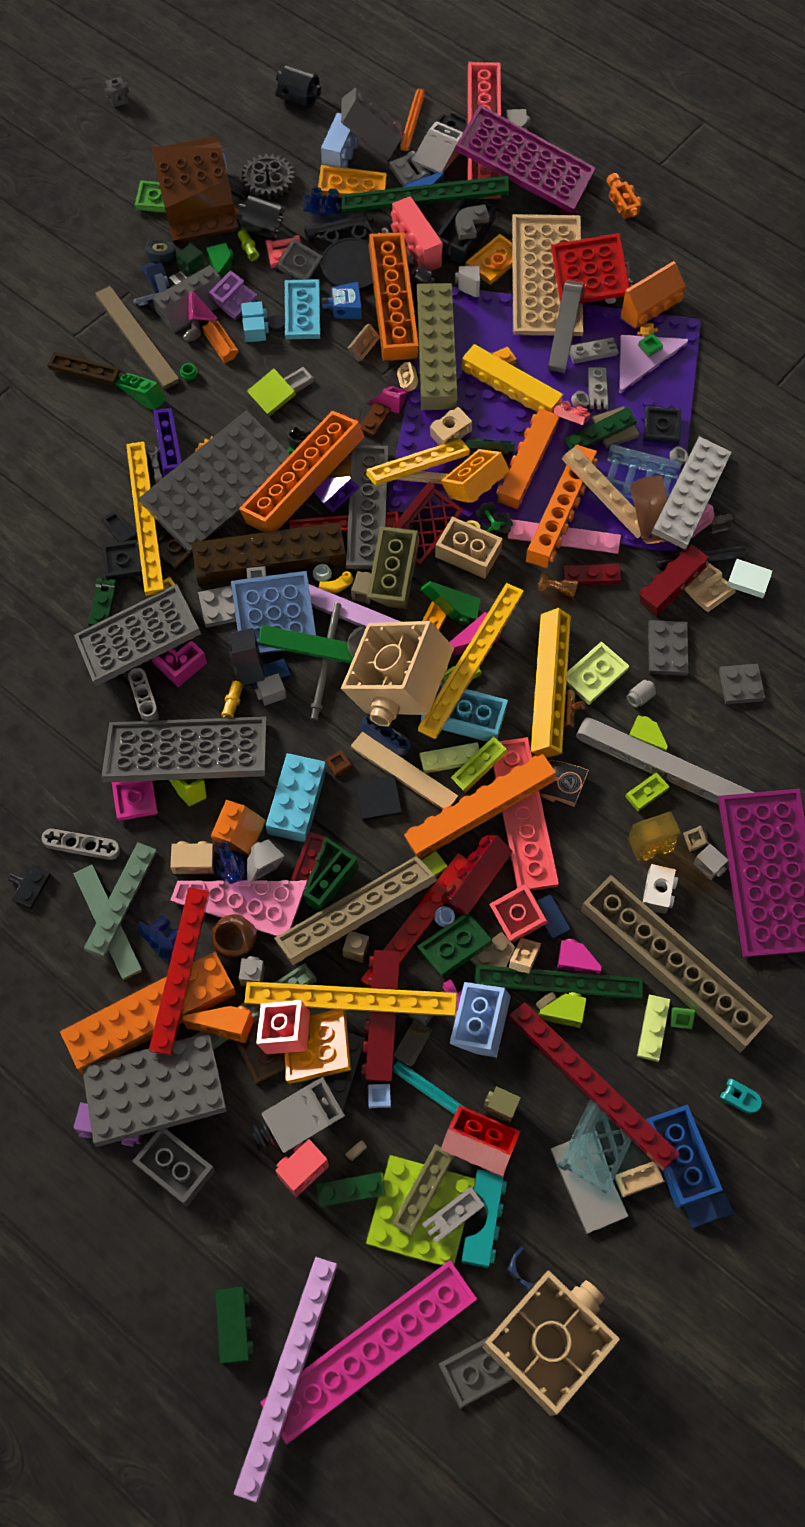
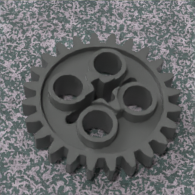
[241,154,295,200]

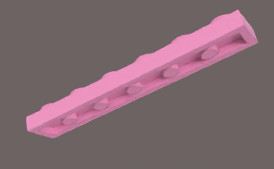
[508,519,621,554]

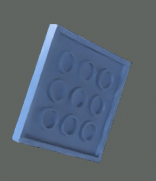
[231,571,316,654]

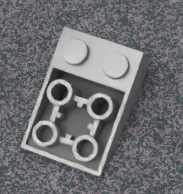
[412,121,463,173]
[261,1077,345,1153]

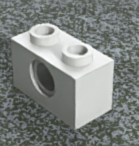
[643,864,678,914]

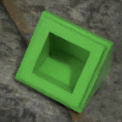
[670,1007,695,1029]

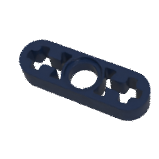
[360,715,411,756]

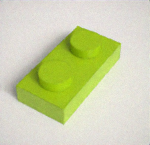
[625,772,669,811]

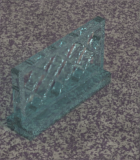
[557,1099,632,1194]

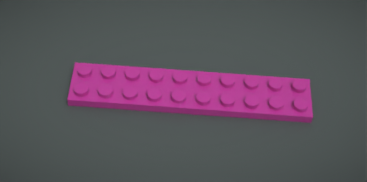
[260,1261,477,1444]

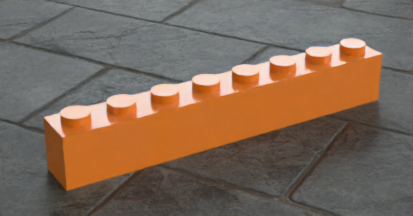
[404,754,556,859]

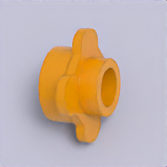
[637,323,658,336]

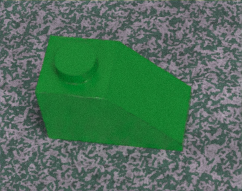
[207,243,234,279]

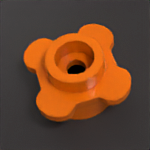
[489,253,507,270]

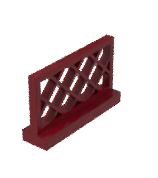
[392,481,463,566]

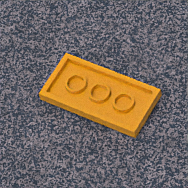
[318,165,387,198]

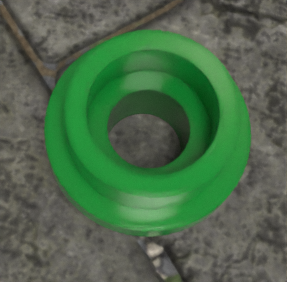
[180,363,198,380]

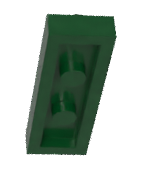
[317,1172,386,1208]

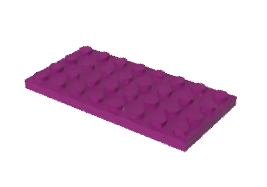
[454,105,595,214]
[718,789,805,958]

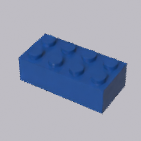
[646,1105,723,1209]

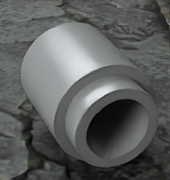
[627,680,656,707]

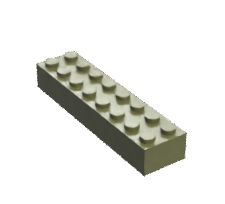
[417,283,457,410]

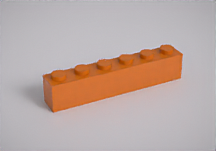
[496,408,560,510]

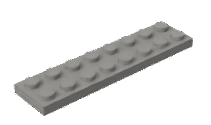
[651,436,731,549]

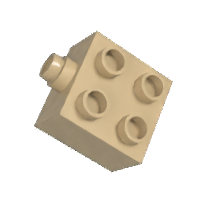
[341,621,454,726]
[481,1270,620,1416]

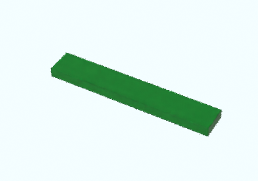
[258,625,353,664]

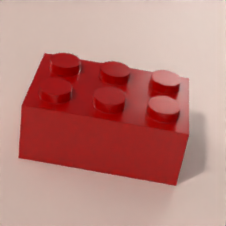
[441,1105,520,1176]

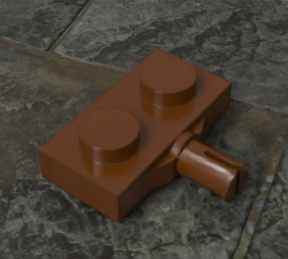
[563,689,586,730]

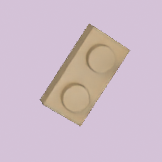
[509,938,541,973]

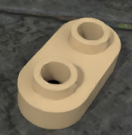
[397,362,418,392]

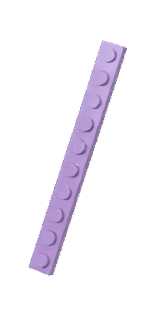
[234,1257,338,1503]

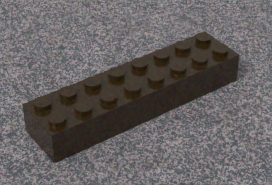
[192,522,346,586]

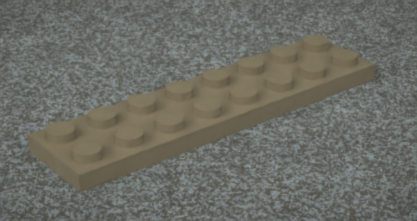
[275,856,437,965]

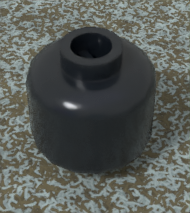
[409,264,435,288]

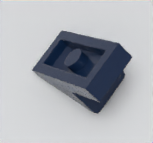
[141,262,171,293]

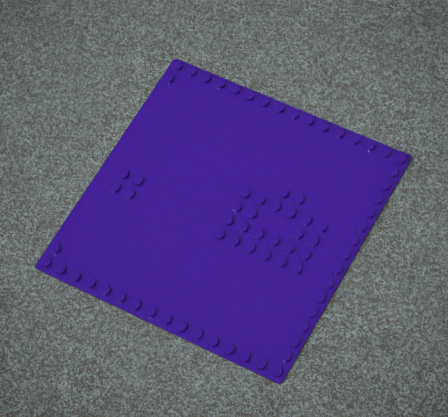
[386,286,701,553]

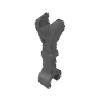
[146,447,162,483]

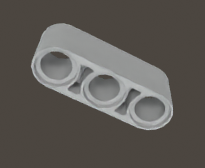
[128,668,159,721]

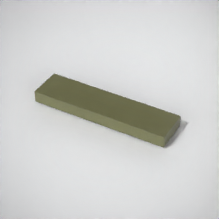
[392,1144,454,1236]

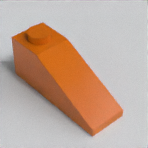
[182,1006,254,1043]

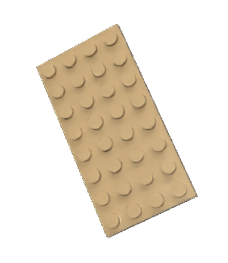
[512,214,583,336]

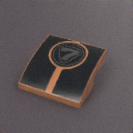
[539,760,589,807]

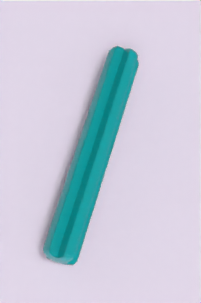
[392,1061,466,1115]

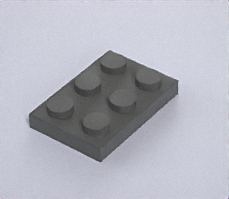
[648,620,688,676]

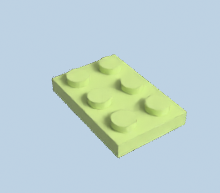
[566,642,629,705]

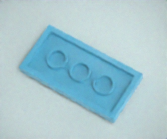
[285,280,320,339]

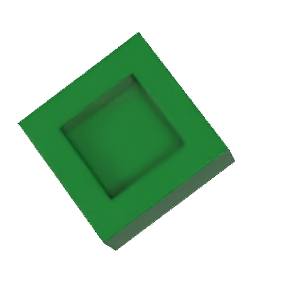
[638,333,663,357]

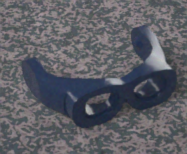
[506,1246,536,1293]

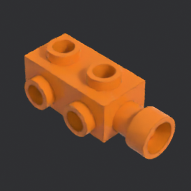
[606,173,642,219]

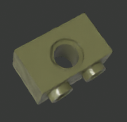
[483,1086,521,1126]

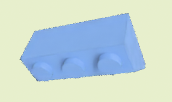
[450,982,511,1057]

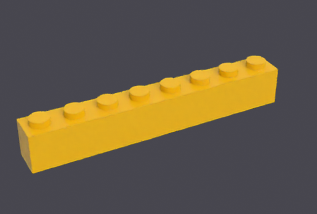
[531,608,571,758]

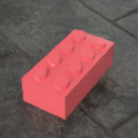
[391,196,442,270]

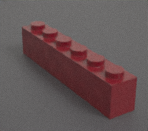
[361,950,400,1083]

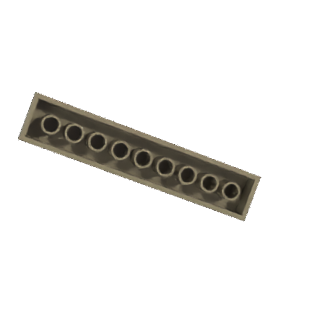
[581,875,773,1053]

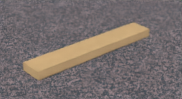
[351,732,458,810]

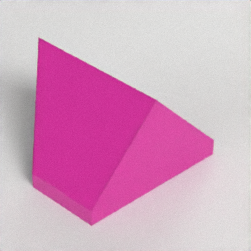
[188,291,217,321]
[367,386,408,414]

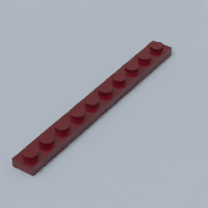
[509,1002,680,1171]

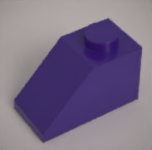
[314,476,360,512]

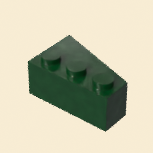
[303,837,359,912]

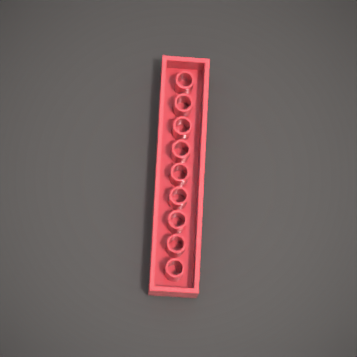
[467,62,501,199]

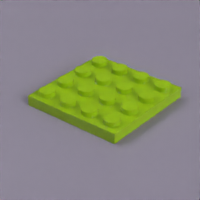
[366,1155,475,1266]

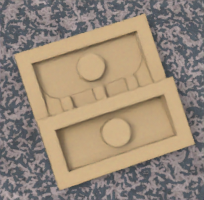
[685,564,736,612]

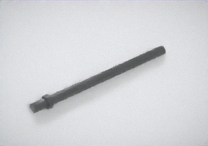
[310,602,341,721]

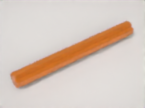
[400,89,425,151]

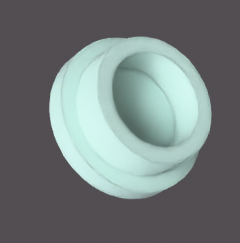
[313,564,332,582]

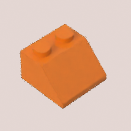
[211,800,266,856]

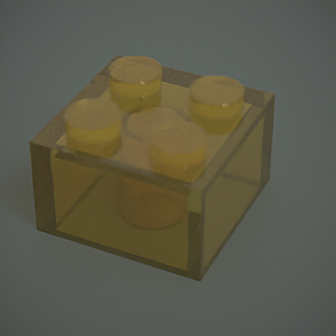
[628,811,681,860]

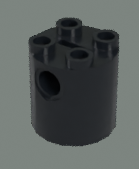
[275,65,321,108]
[237,195,285,240]

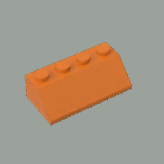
[621,261,685,329]

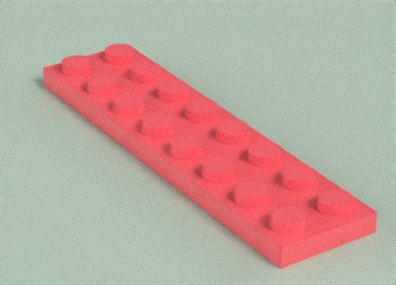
[493,737,559,891]

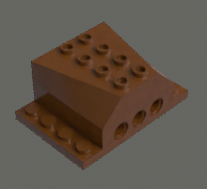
[151,136,239,244]

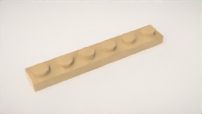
[562,446,641,539]

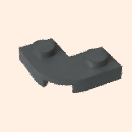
[455,205,489,240]

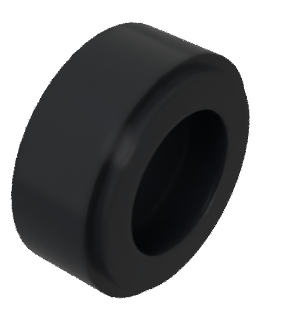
[268,315,285,332]

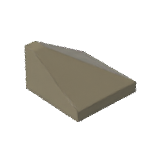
[683,826,709,852]

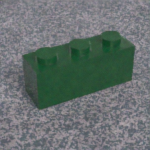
[215,1287,254,1365]

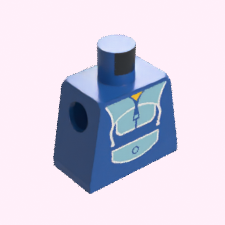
[322,282,361,319]

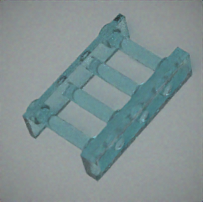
[606,444,682,499]

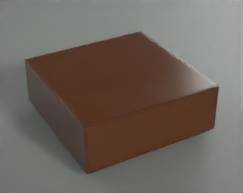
[325,750,352,777]

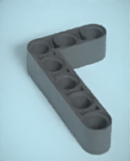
[548,280,585,374]

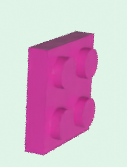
[112,780,158,821]

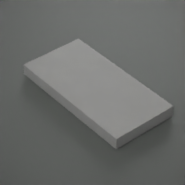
[551,1133,628,1234]

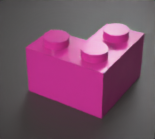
[152,640,207,687]

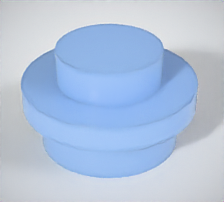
[434,906,455,927]

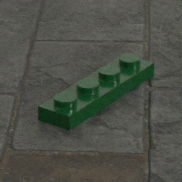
[564,407,637,451]

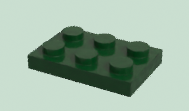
[417,914,493,979]

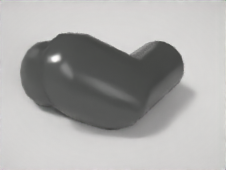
[183,320,201,343]

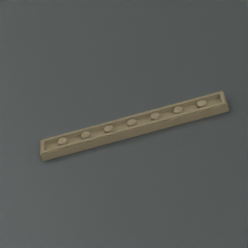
[95,286,179,390]

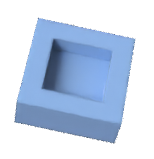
[368,1084,391,1108]

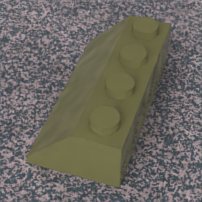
[367,526,419,609]

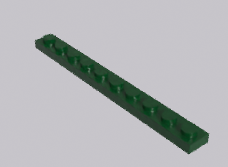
[342,176,509,213]

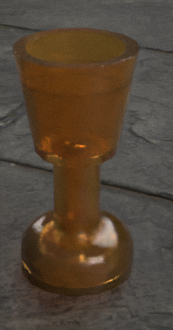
[537,572,579,599]

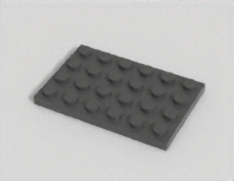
[74,584,202,686]
[82,1033,227,1147]

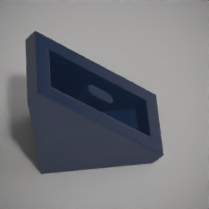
[684,1193,734,1228]

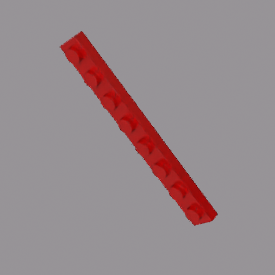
[361,853,468,987]
[149,887,210,1056]

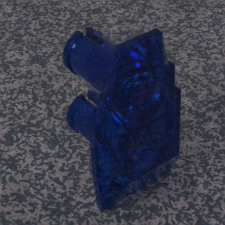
[303,186,342,215]
[214,842,245,884]
[138,915,179,962]

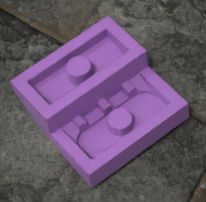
[209,271,257,321]

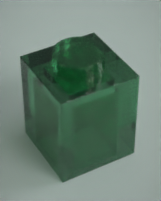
[176,244,204,276]

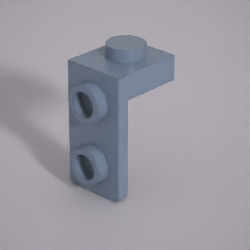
[133,273,169,306]

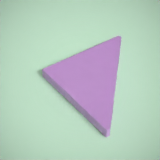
[619,335,688,393]

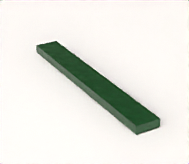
[475,965,643,1000]

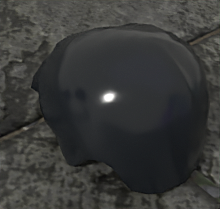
[287,427,311,450]

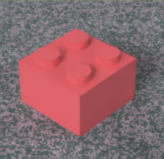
[490,884,548,943]
[257,1000,311,1054]
[275,1140,329,1197]

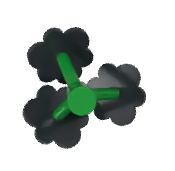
[476,502,513,535]

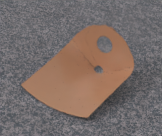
[630,475,668,544]

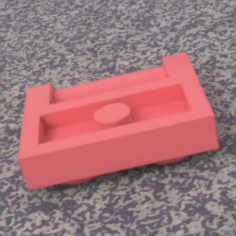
[266,235,300,268]
[554,401,591,425]

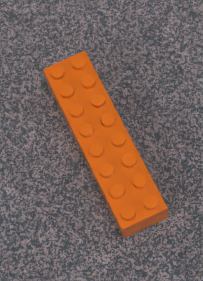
[369,232,419,361]
[239,411,364,533]
[60,952,236,1075]

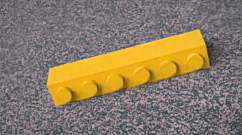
[462,344,563,413]

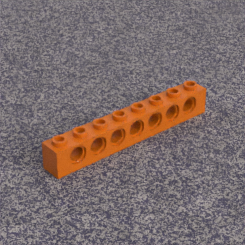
[526,445,598,568]

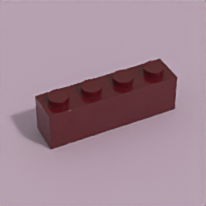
[640,544,709,616]
[441,835,513,915]

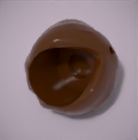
[212,914,257,958]

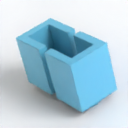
[241,302,269,342]

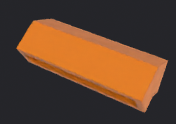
[203,320,238,364]

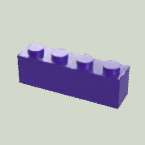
[154,408,182,477]

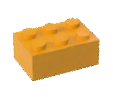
[441,449,510,503]

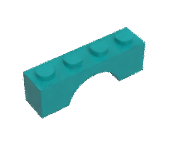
[461,1169,507,1268]

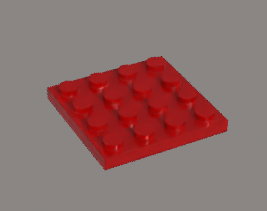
[551,233,629,304]

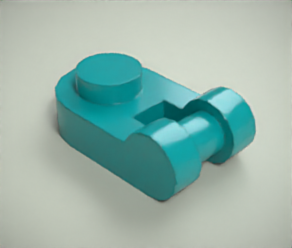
[719,1079,762,1114]

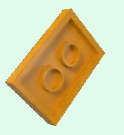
[465,234,513,285]

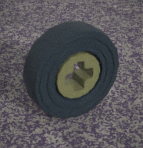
[145,239,176,263]

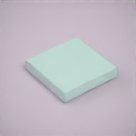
[727,559,772,598]

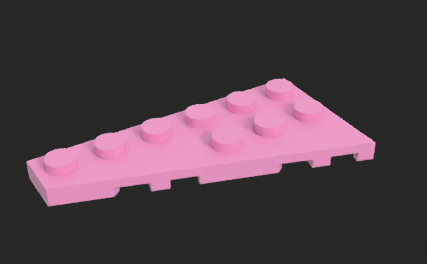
[171,880,308,937]

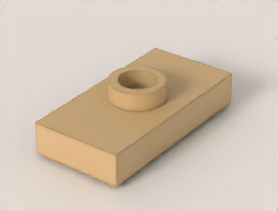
[614,1162,665,1198]

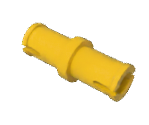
[221,681,244,718]

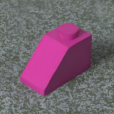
[557,939,601,975]

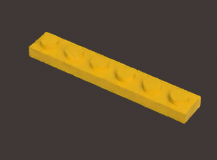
[366,439,470,486]

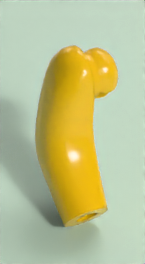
[319,571,353,594]

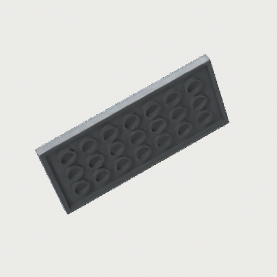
[138,410,290,554]
[102,717,267,782]

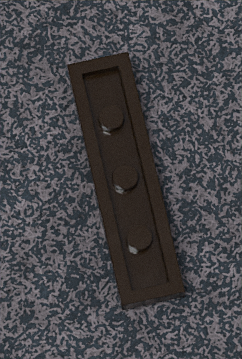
[47,352,121,386]

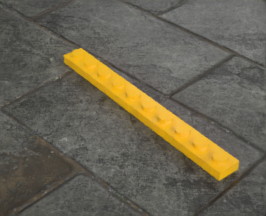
[126,442,164,596]
[418,583,523,739]
[244,982,458,1016]

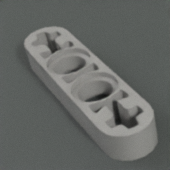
[41,829,120,860]

